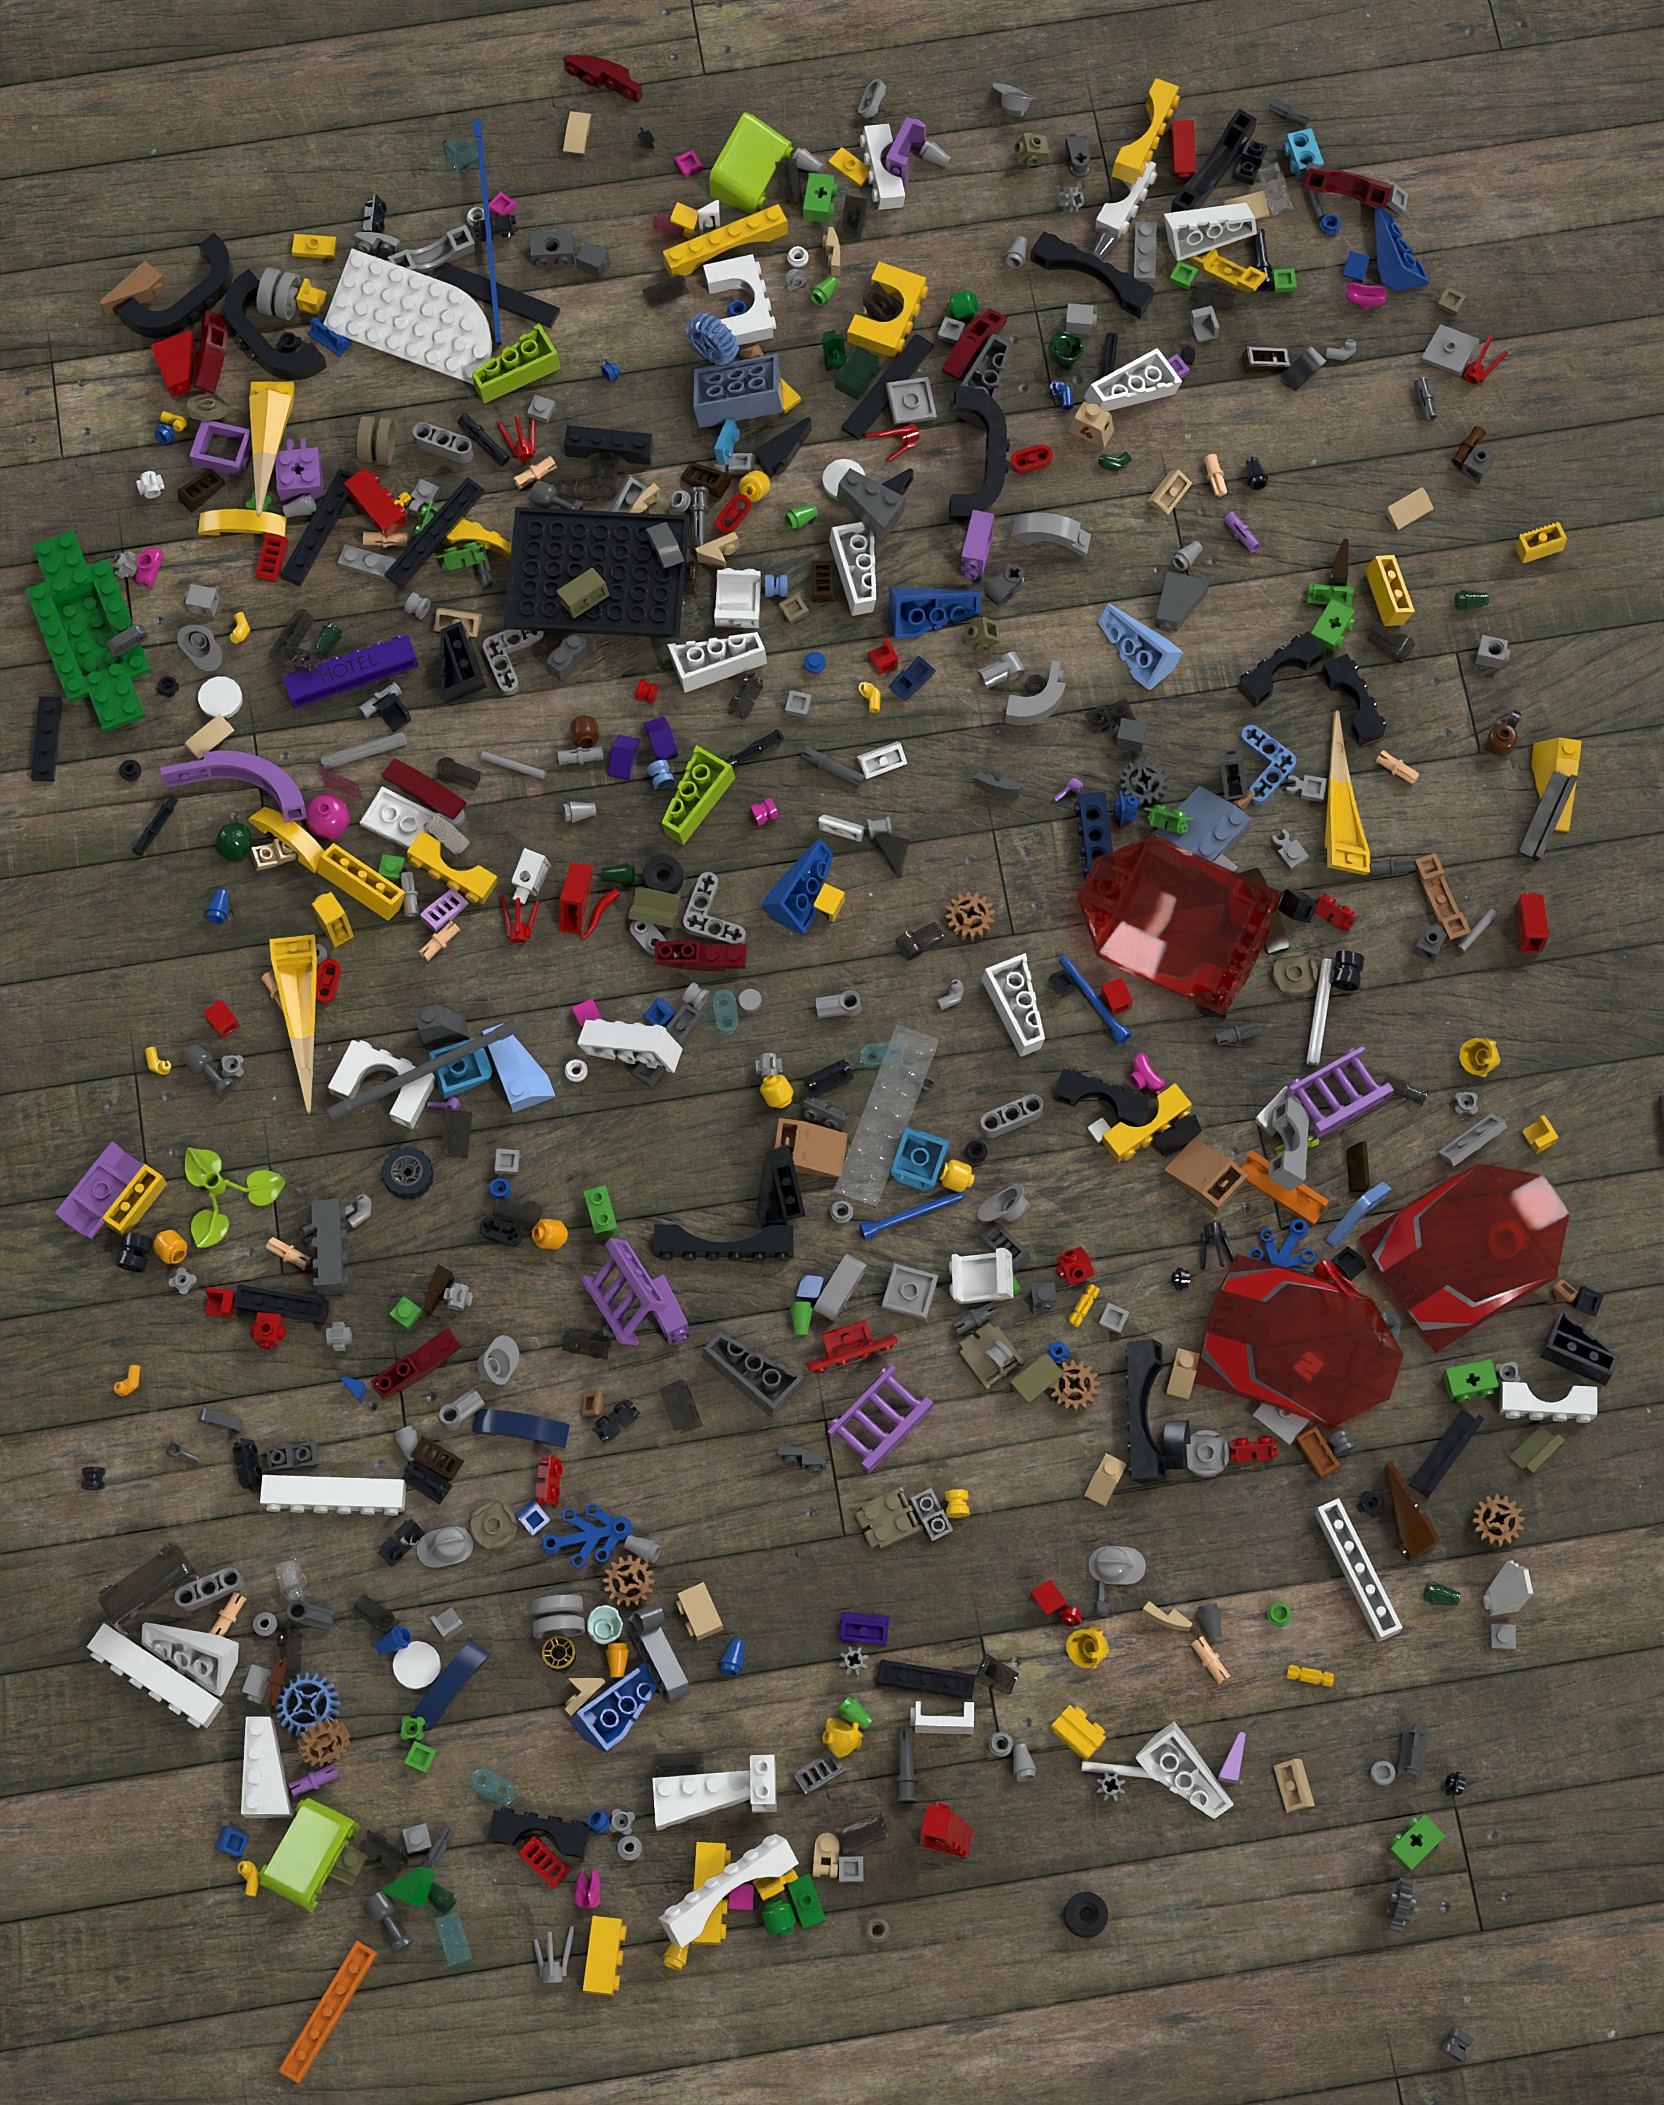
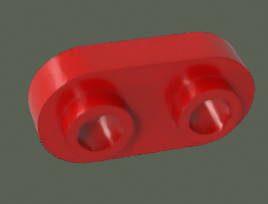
[1010,444,1053,474]
[716,494,752,533]
[316,959,342,1004]

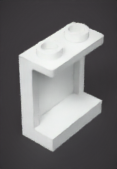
[714,568,761,628]
[949,1248,1013,1304]
[910,1701,974,1734]
[750,1755,777,1813]

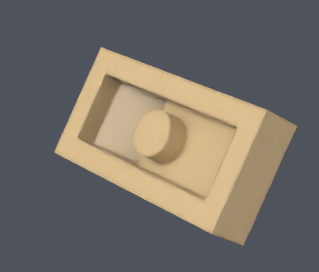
[695,532,739,570]
[1166,1348,1201,1400]
[1084,1453,1127,1507]
[565,1678,607,1718]

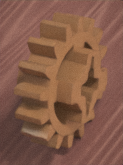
[946,892,995,941]
[1049,1360,1100,1412]
[1471,1494,1525,1547]
[603,1555,655,1609]
[297,1718,350,1767]

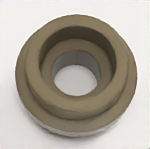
[865,1918,890,1943]

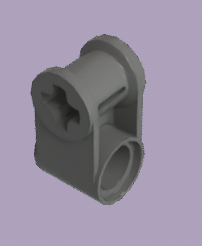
[1065,136,1090,178]
[984,564,1024,606]

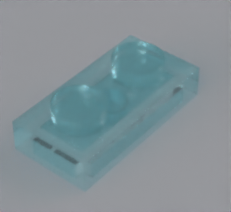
[435,1911,473,1967]

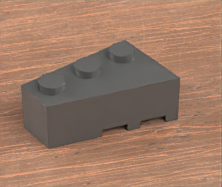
[837,468,906,543]

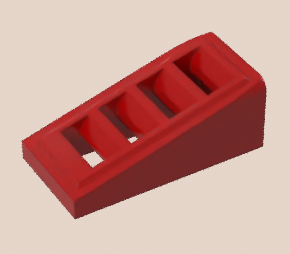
[255,533,289,583]
[518,1836,570,1889]

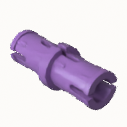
[1223,512,1261,553]
[289,1763,339,1798]

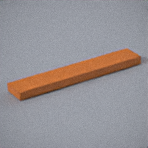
[278,1940,378,2084]

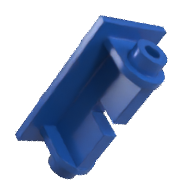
[307,318,353,357]
[1114,790,1139,828]

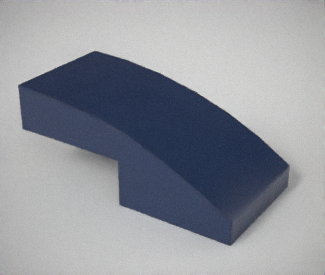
[888,656,936,701]

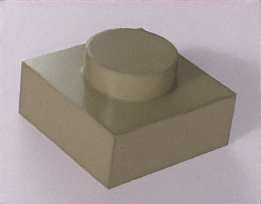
[1437,286,1466,316]
[779,594,809,624]

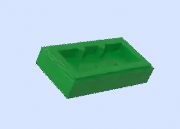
[787,1874,826,1930]

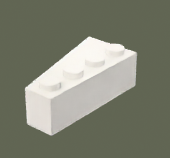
[1164,203,1257,261]
[1084,348,1182,411]
[829,522,876,616]
[667,632,767,693]
[981,953,1045,1057]
[577,1019,682,1073]
[241,1717,294,1818]
[653,1770,751,1831]

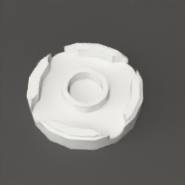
[822,459,865,500]
[198,677,243,719]
[393,1641,441,1690]

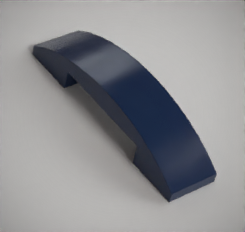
[473,1409,570,1448]
[411,1640,490,1731]

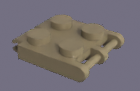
[959,1322,1025,1390]
[855,1487,923,1550]

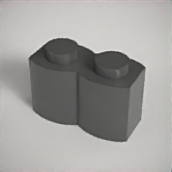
[547,633,589,682]

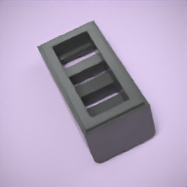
[981,1223,1031,1273]
[793,1751,846,1797]

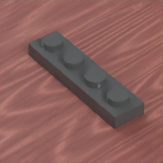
[632,1003,704,1088]

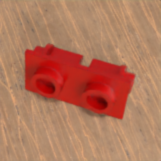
[1314,893,1358,932]
[1228,1436,1278,1463]
[535,1455,563,1507]

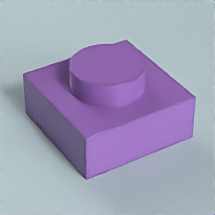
[1167,354,1190,379]

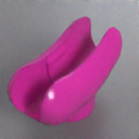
[1345,283,1387,310]
[135,547,164,588]
[1130,1053,1165,1094]
[574,1869,601,1909]

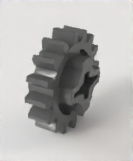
[1120,759,1168,807]
[1385,1877,1416,1933]

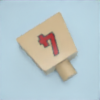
[1068,401,1114,449]

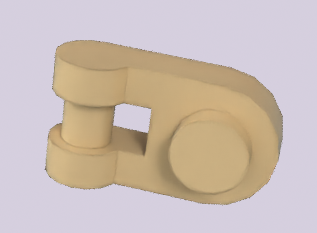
[813,1833,839,1878]

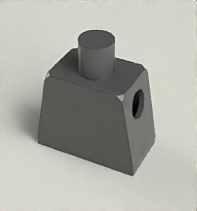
[1220,748,1247,800]

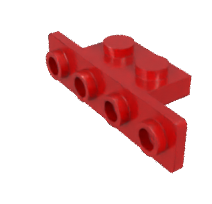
[806,1320,898,1373]

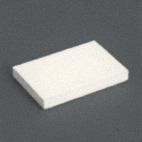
[360,787,440,849]

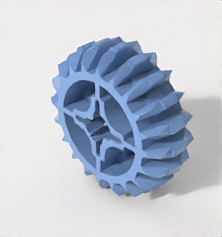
[685,312,739,366]
[275,1672,341,1738]

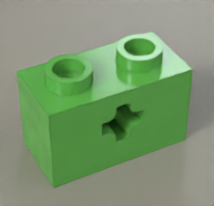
[803,173,838,223]
[1311,599,1356,654]
[583,1185,619,1241]
[1443,1359,1499,1403]
[1388,1815,1446,1873]

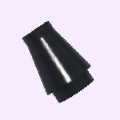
[1246,457,1268,490]

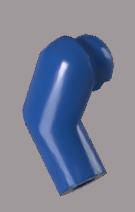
[1050,380,1073,410]

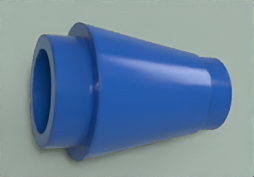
[205,889,229,924]
[375,1626,412,1655]
[719,1638,745,1676]

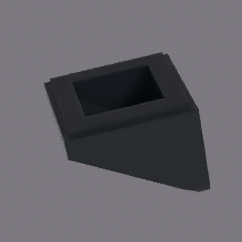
[1331,1246,1366,1281]

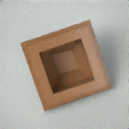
[739,344,764,360]
[1227,790,1255,810]
[1553,1279,1578,1302]
[582,1391,604,1417]

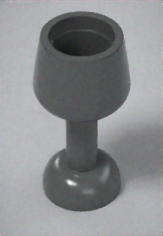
[529,481,585,510]
[182,1043,235,1098]
[364,1890,414,1954]

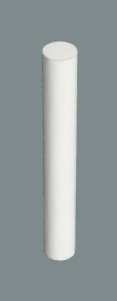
[1081,1761,1151,1778]

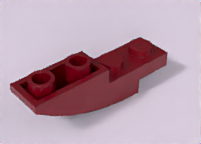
[563,55,643,103]
[942,308,1007,381]
[194,310,228,394]
[654,941,747,972]
[370,1327,463,1400]

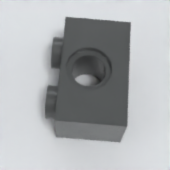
[530,231,575,267]

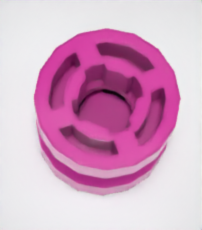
[749,798,779,827]

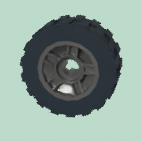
[382,1146,434,1200]

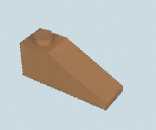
[99,261,166,315]

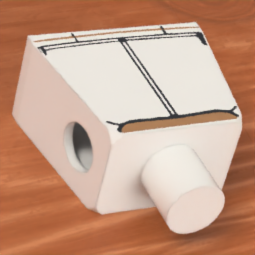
[512,848,551,904]

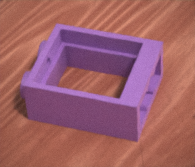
[189,421,253,477]
[961,510,994,580]
[652,1275,690,1345]

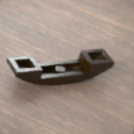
[1236,867,1289,955]

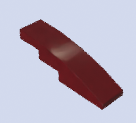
[381,758,467,820]

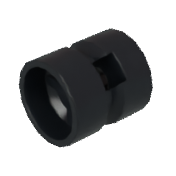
[1330,950,1365,991]
[115,1232,153,1273]

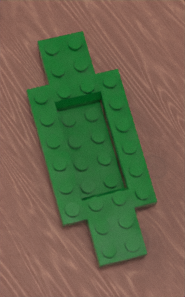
[25,530,152,733]

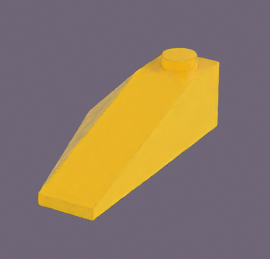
[1531,737,1582,832]

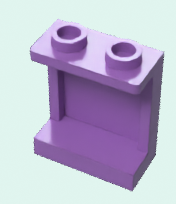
[886,117,926,187]

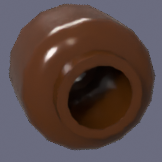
[569,715,600,748]
[1487,723,1518,756]

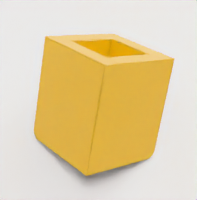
[670,202,698,239]
[296,278,327,315]
[813,883,845,922]
[1522,1115,1559,1155]

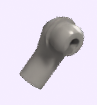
[1326,339,1356,360]
[937,979,964,1010]
[347,1194,372,1228]

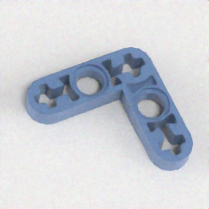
[1241,725,1297,805]
[1325,1181,1392,1249]

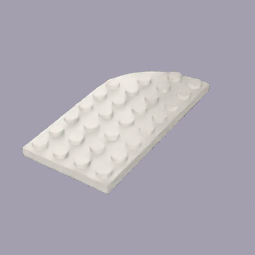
[324,249,492,385]

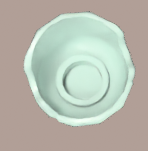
[586,1605,623,1645]

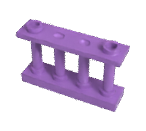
[1284,1046,1394,1140]
[581,1238,667,1345]
[828,1365,933,1475]

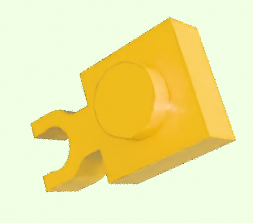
[752,1868,798,1901]

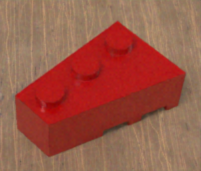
[344,468,407,538]

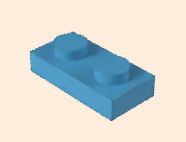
[714,419,740,465]

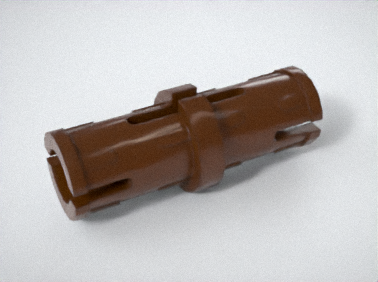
[1451,426,1486,468]
[262,1655,290,1706]

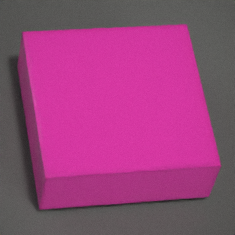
[674,150,703,178]
[489,191,517,217]
[572,999,602,1029]
[728,1884,754,1911]

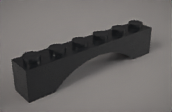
[1171,109,1257,213]
[1030,231,1154,319]
[654,1224,794,1261]
[1125,1339,1167,1484]

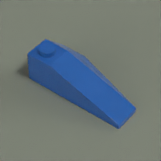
[1374,207,1430,291]
[889,588,981,639]
[761,838,833,934]
[570,1663,657,1752]

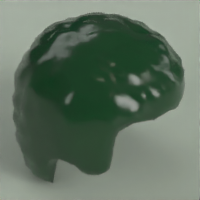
[1048,331,1083,365]
[216,822,252,861]

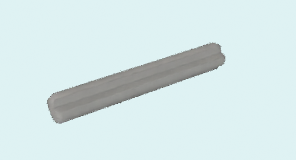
[321,732,407,769]

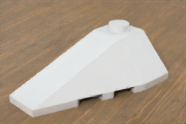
[1483,1560,1533,1616]
[1135,1722,1234,1819]

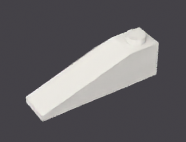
[142,1622,239,1696]

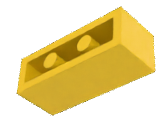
[1364,555,1415,626]
[312,892,354,948]
[102,1164,167,1237]
[583,1916,627,1996]

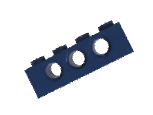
[1074,791,1116,885]

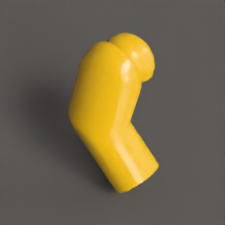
[160,411,187,431]
[230,612,250,644]
[858,682,880,713]
[145,1047,171,1075]
[237,1861,260,1897]

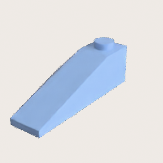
[1098,604,1183,690]
[482,1023,556,1113]

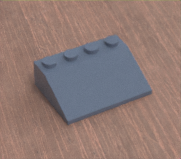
[693,354,783,428]
[1140,786,1252,890]

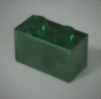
[835,346,880,400]

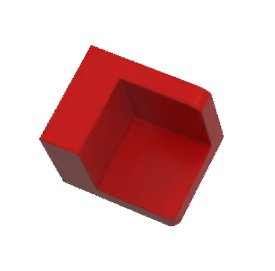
[868,637,898,676]
[1100,978,1133,1016]
[203,1000,240,1039]
[205,1287,236,1319]
[1030,1579,1067,1616]

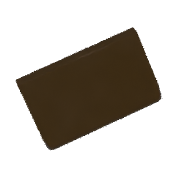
[1347,1141,1370,1192]

